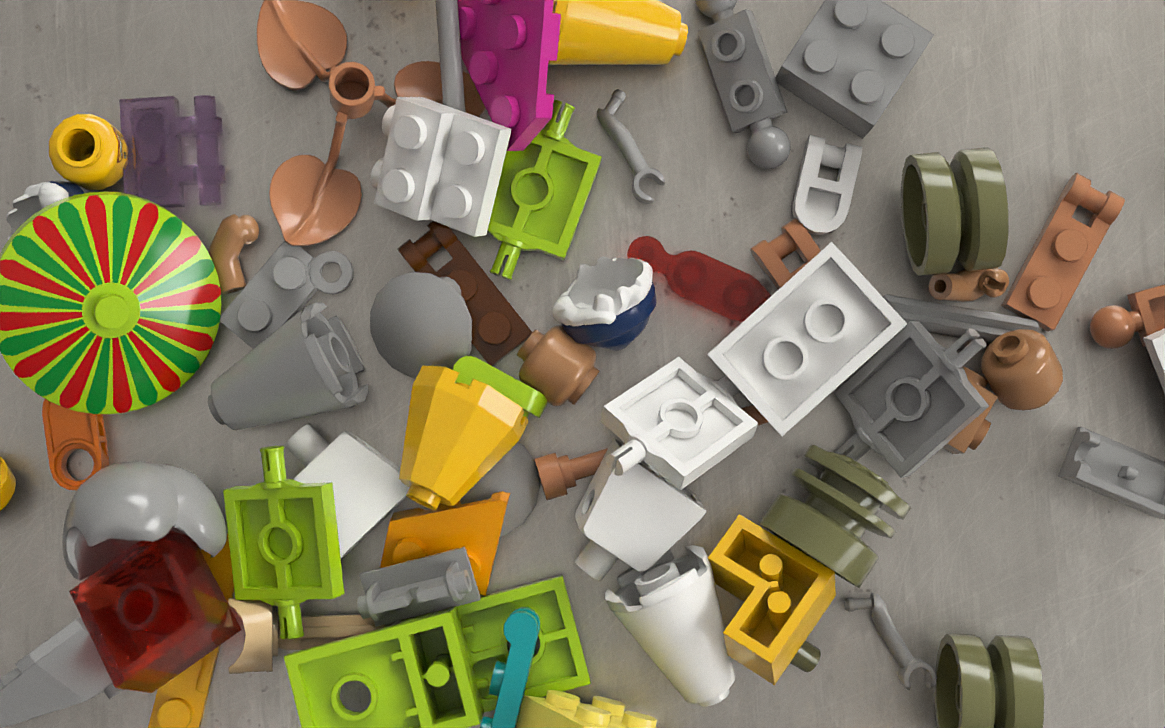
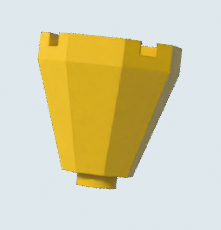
[399,365,529,510]

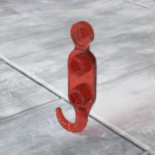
[627,236,772,322]

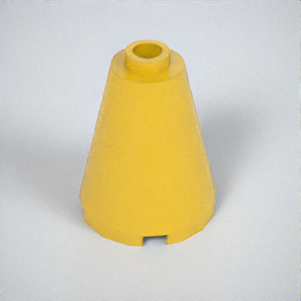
[548,0,688,65]

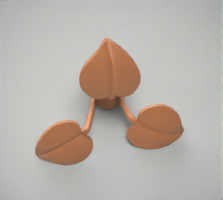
[257,0,486,246]

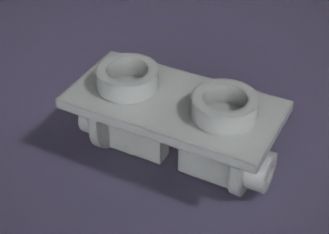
[358,547,481,626]

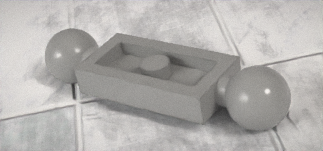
[695,0,791,169]

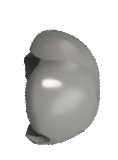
[62,461,227,583]

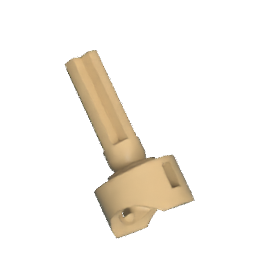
[228,598,385,674]

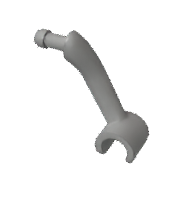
[597,89,665,204]
[844,593,937,690]

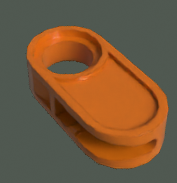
[42,399,109,491]

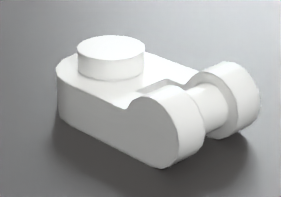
[792,135,862,235]

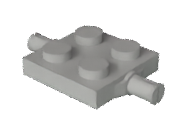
[834,321,989,478]

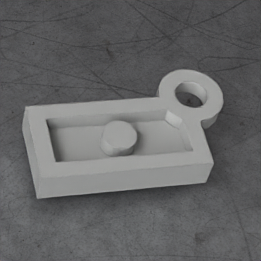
[220,240,354,349]

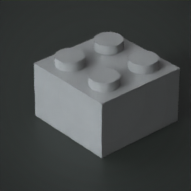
[776,0,934,139]

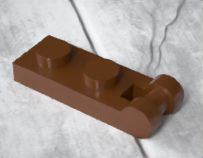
[397,221,533,366]

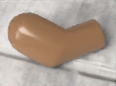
[209,214,259,295]
[928,268,1009,302]

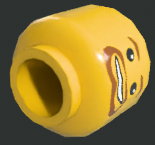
[49,114,130,190]

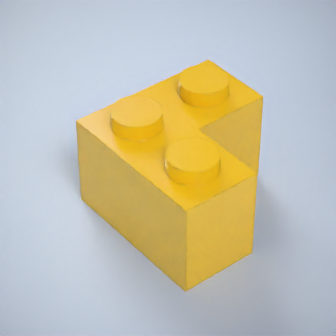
[708,514,836,685]

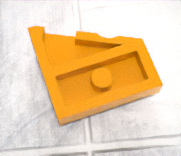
[380,491,510,596]

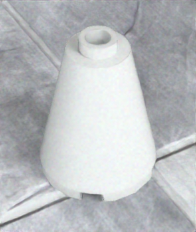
[605,545,735,707]

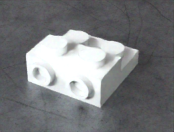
[370,97,512,237]

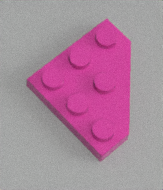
[457,0,561,151]

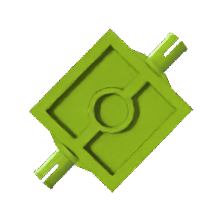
[487,100,602,280]
[223,446,344,639]

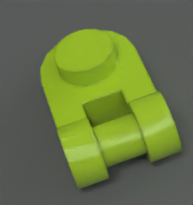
[453,356,548,418]

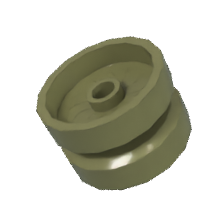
[901,147,1009,276]
[934,634,1044,728]

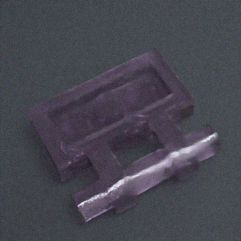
[119,95,226,208]

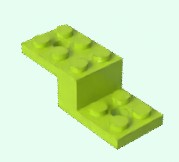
[284,575,591,728]

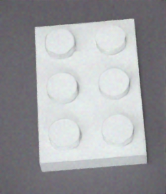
[707,242,907,436]

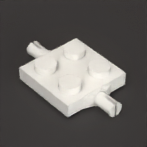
[600,357,758,491]

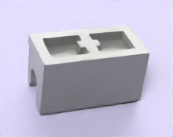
[1058,427,1165,519]

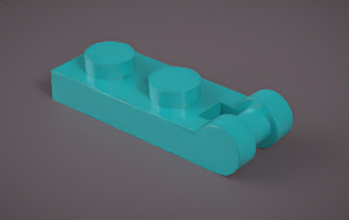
[480,607,540,728]

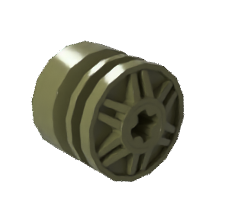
[760,445,911,588]

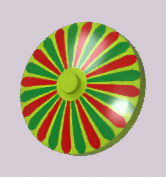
[0,191,222,414]

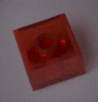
[69,530,242,693]

